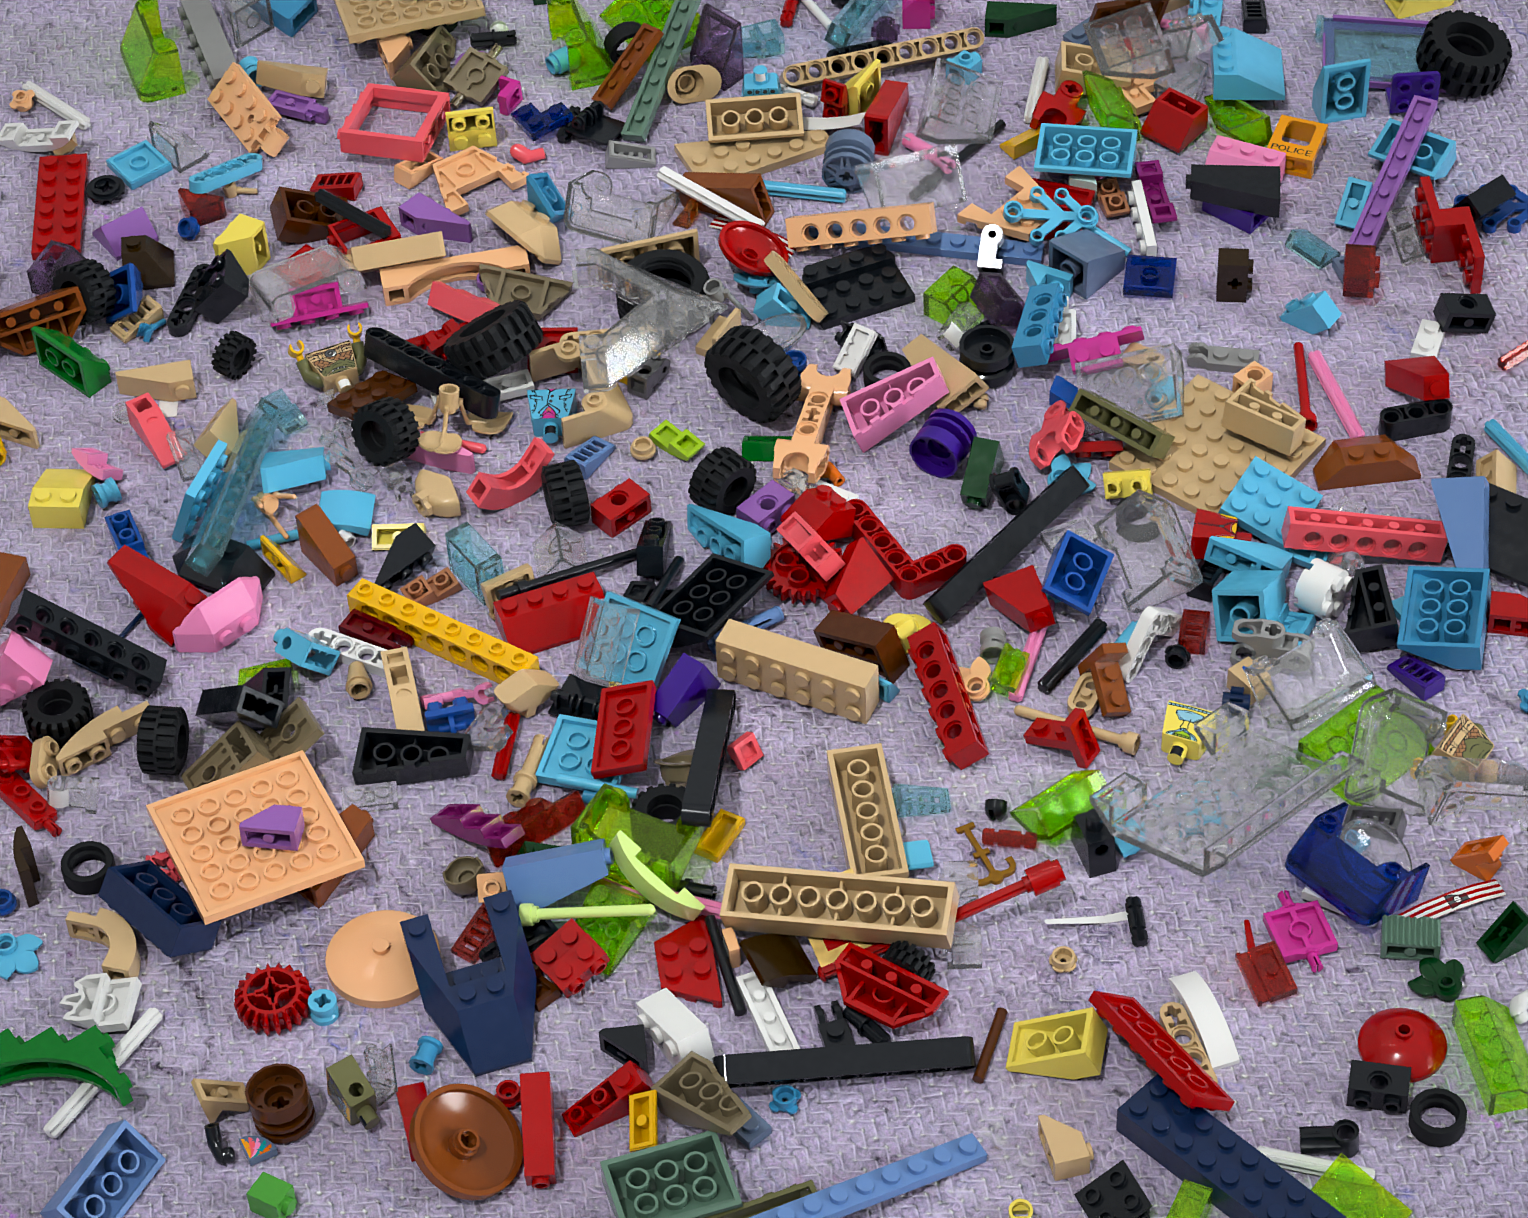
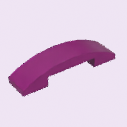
[1135,160,1177,223]

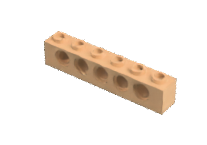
[785,202,937,252]

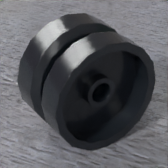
[959,325,1015,388]

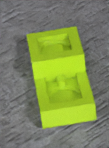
[648,419,705,461]

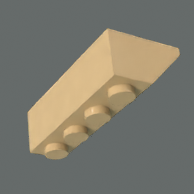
[705,92,804,143]
[597,228,700,288]

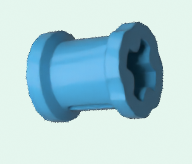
[409,1036,443,1075]

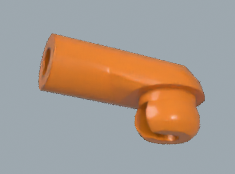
[821,461,845,487]

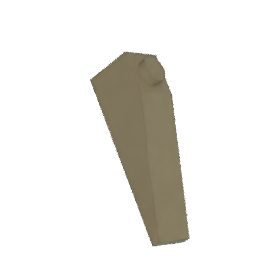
[392,25,456,92]

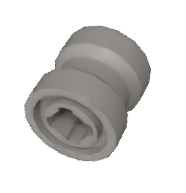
[980,627,1007,665]

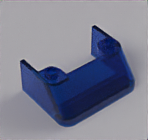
[1284,802,1431,926]

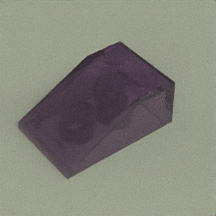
[690,3,744,91]

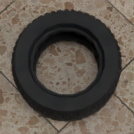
[616,249,710,341]

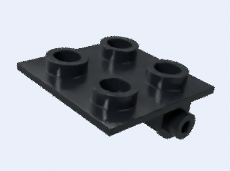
[565,101,625,146]
[548,674,614,721]
[1074,1160,1152,1218]

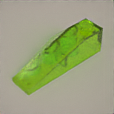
[1203,94,1272,147]

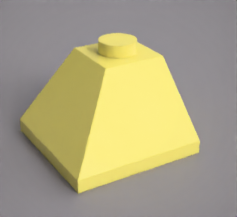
[845,59,881,118]

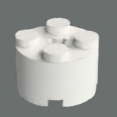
[1294,558,1354,620]

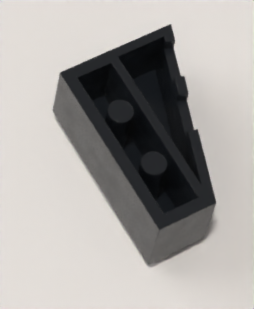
[1343,564,1399,655]

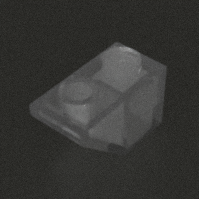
[1386,205,1427,267]

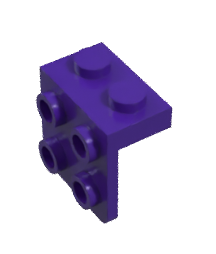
[1385,71,1441,114]

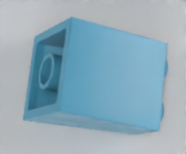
[1212,570,1287,642]

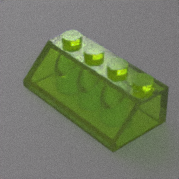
[1452,995,1528,1116]

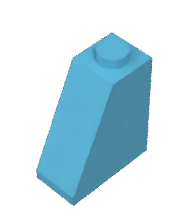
[260,447,331,494]

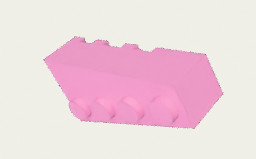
[840,357,949,453]

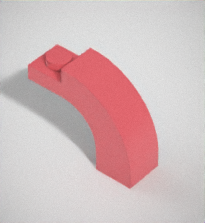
[466,437,555,510]

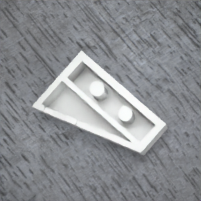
[636,988,715,1067]

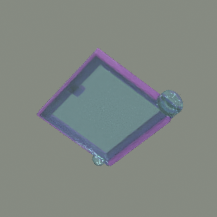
[1314,14,1446,93]

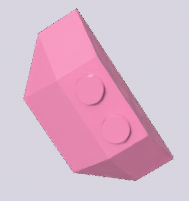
[172,576,263,652]

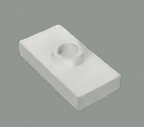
[832,323,879,379]

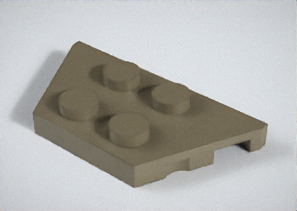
[479,264,573,321]

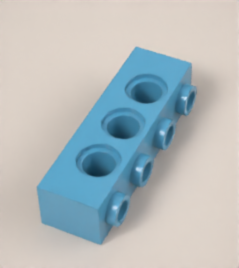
[1012,283,1067,368]

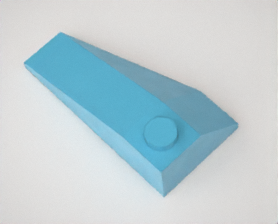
[687,504,772,568]

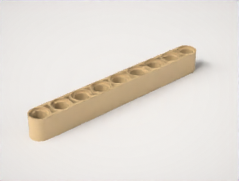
[780,27,984,89]

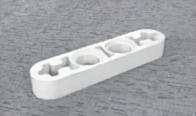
[308,628,387,678]

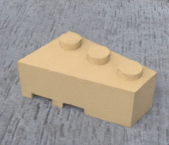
[1222,378,1306,456]

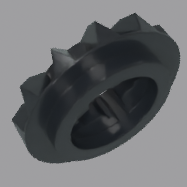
[86,175,125,205]

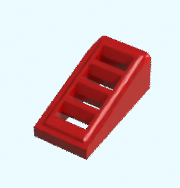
[310,172,363,201]

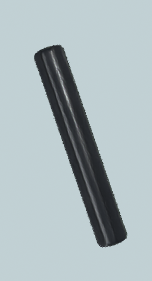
[314,189,392,239]
[1038,619,1107,694]

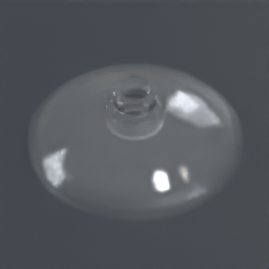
[752,313,807,353]
[1337,818,1412,896]

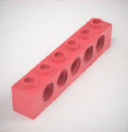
[1281,506,1448,563]

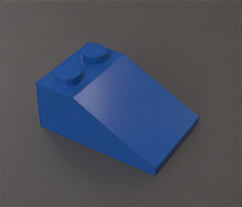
[1041,530,1114,616]

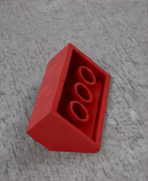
[493,571,605,654]

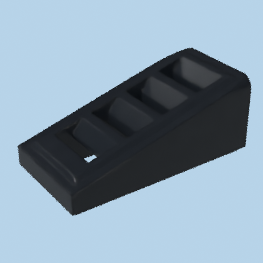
[1241,0,1267,33]
[1186,559,1227,602]

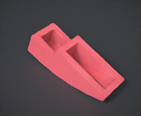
[776,511,846,582]

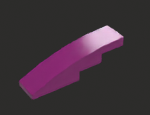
[430,804,525,849]

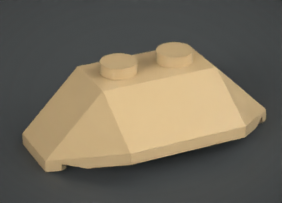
[485,200,562,265]

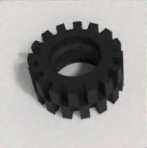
[211,331,257,380]
[882,940,936,981]

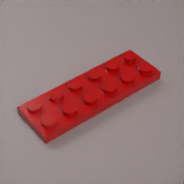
[31,153,88,260]
[1088,991,1235,1112]

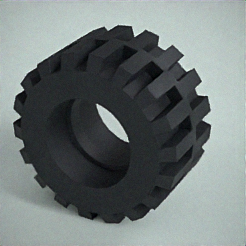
[52,258,117,326]
[351,396,420,467]
[688,447,757,515]
[541,460,590,530]
[22,678,94,749]
[137,705,189,776]
[630,783,702,859]

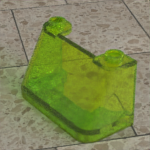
[120,0,186,103]
[546,0,613,91]
[571,783,704,892]

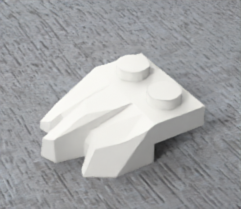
[59,973,142,1033]

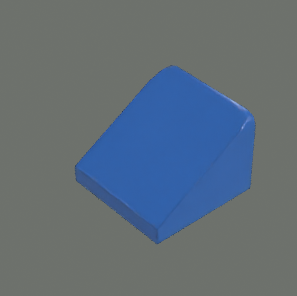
[1049,375,1079,408]

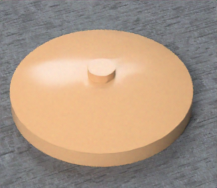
[325,910,441,1008]

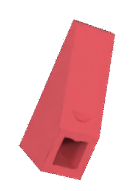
[125,392,186,469]

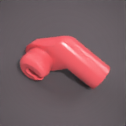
[510,144,545,164]

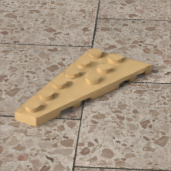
[674,129,829,175]

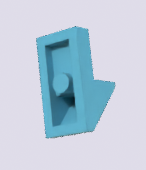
[1334,177,1373,230]
[1026,260,1073,298]

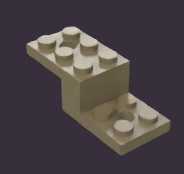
[181,697,325,790]

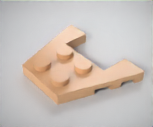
[432,146,529,216]
[957,166,1051,241]

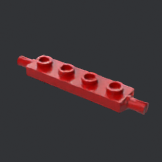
[0,770,62,837]

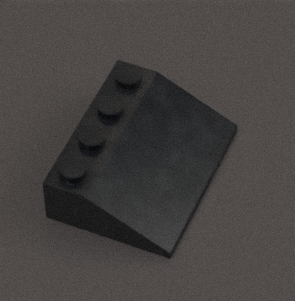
[1445,483,1528,588]
[655,553,774,648]

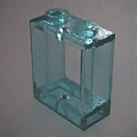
[445,522,504,606]

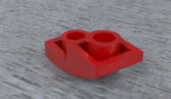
[820,78,849,118]

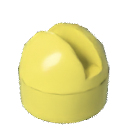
[1008,1199,1033,1218]

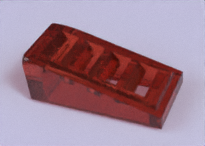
[1178,609,1210,655]
[451,903,495,964]

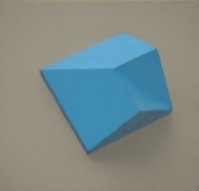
[526,172,572,224]

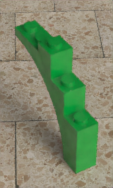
[0,1025,133,1107]

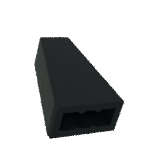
[1185,164,1280,218]
[195,685,285,729]

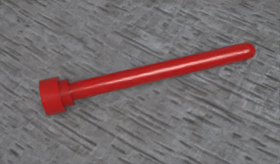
[1293,342,1317,432]

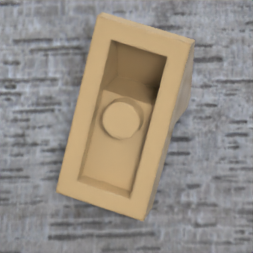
[191,1078,249,1123]

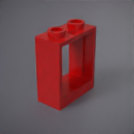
[326,206,401,272]

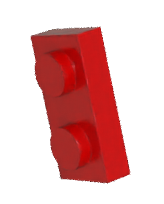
[1070,440,1123,458]

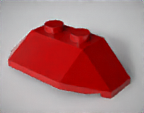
[834,942,949,1029]

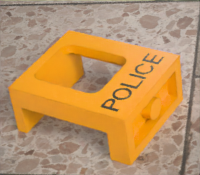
[1267,115,1328,179]

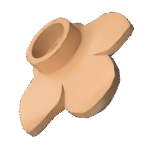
[958,657,991,701]

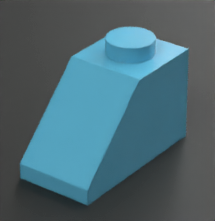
[753,282,811,330]

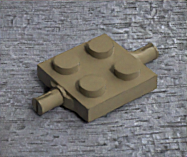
[443,43,509,109]

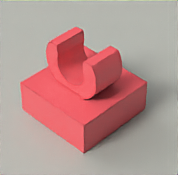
[727,731,764,770]

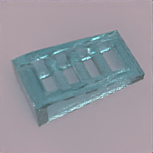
[892,783,951,817]

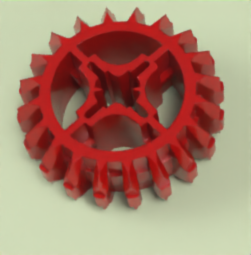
[234,963,312,1036]

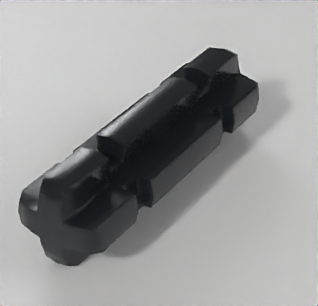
[556,106,581,143]
[1125,896,1148,947]

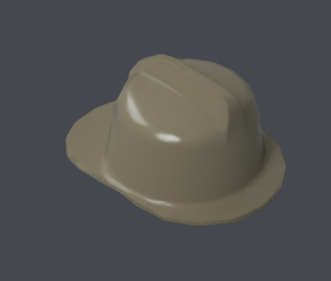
[653,749,694,788]

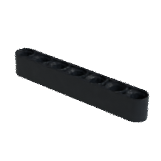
[363,327,501,419]

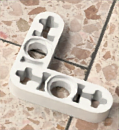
[1119,606,1182,683]

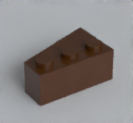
[813,610,910,684]

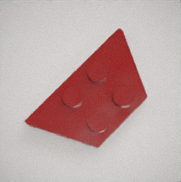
[654,915,723,1008]

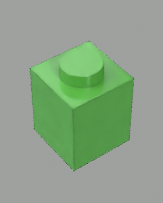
[246,1172,297,1218]

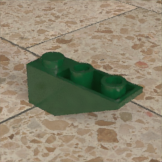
[985,1,1057,38]

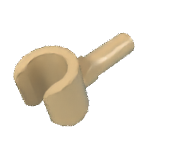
[222,181,258,198]

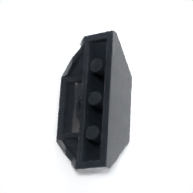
[172,529,275,592]

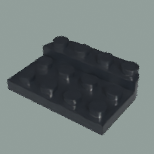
[802,244,915,330]

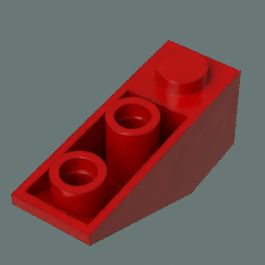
[562,1060,654,1137]

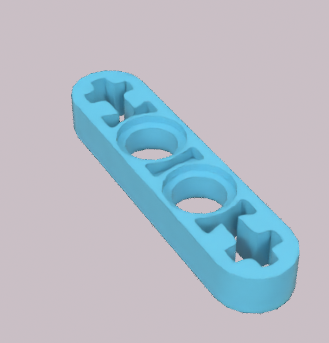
[189,153,263,194]

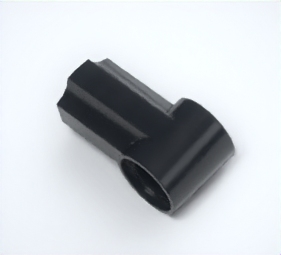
[1299,1119,1359,1159]

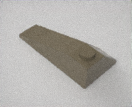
[650,1051,752,1136]

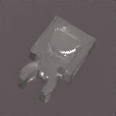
[379,459,414,502]
[773,467,819,495]

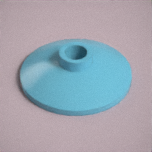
[733,272,782,294]

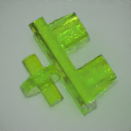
[989,642,1030,695]

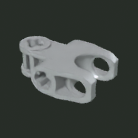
[1230,618,1314,675]

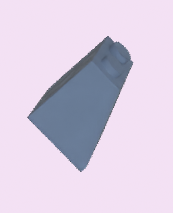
[1049,229,1125,300]

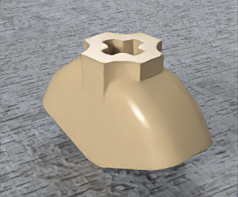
[412,469,461,518]
[494,669,559,718]

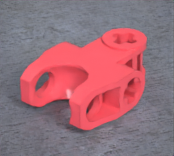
[1029,400,1085,470]

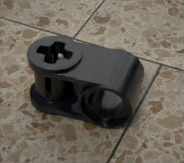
[989,467,1030,515]

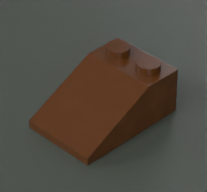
[270,186,348,244]

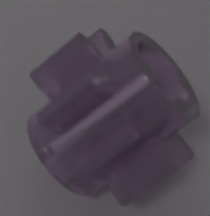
[871,16,900,43]

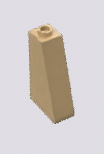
[344,231,446,275]
[902,334,990,412]

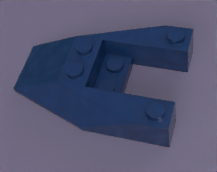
[400,890,537,1077]

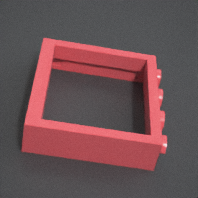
[337,83,451,162]

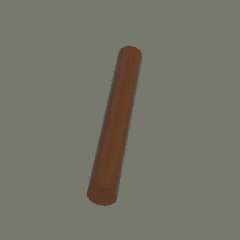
[972,1007,1008,1084]

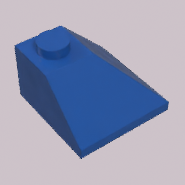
[106,263,143,324]

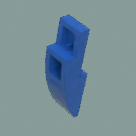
[104,510,149,558]

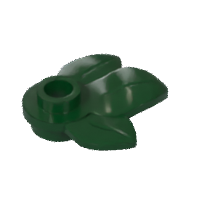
[1408,957,1464,1002]

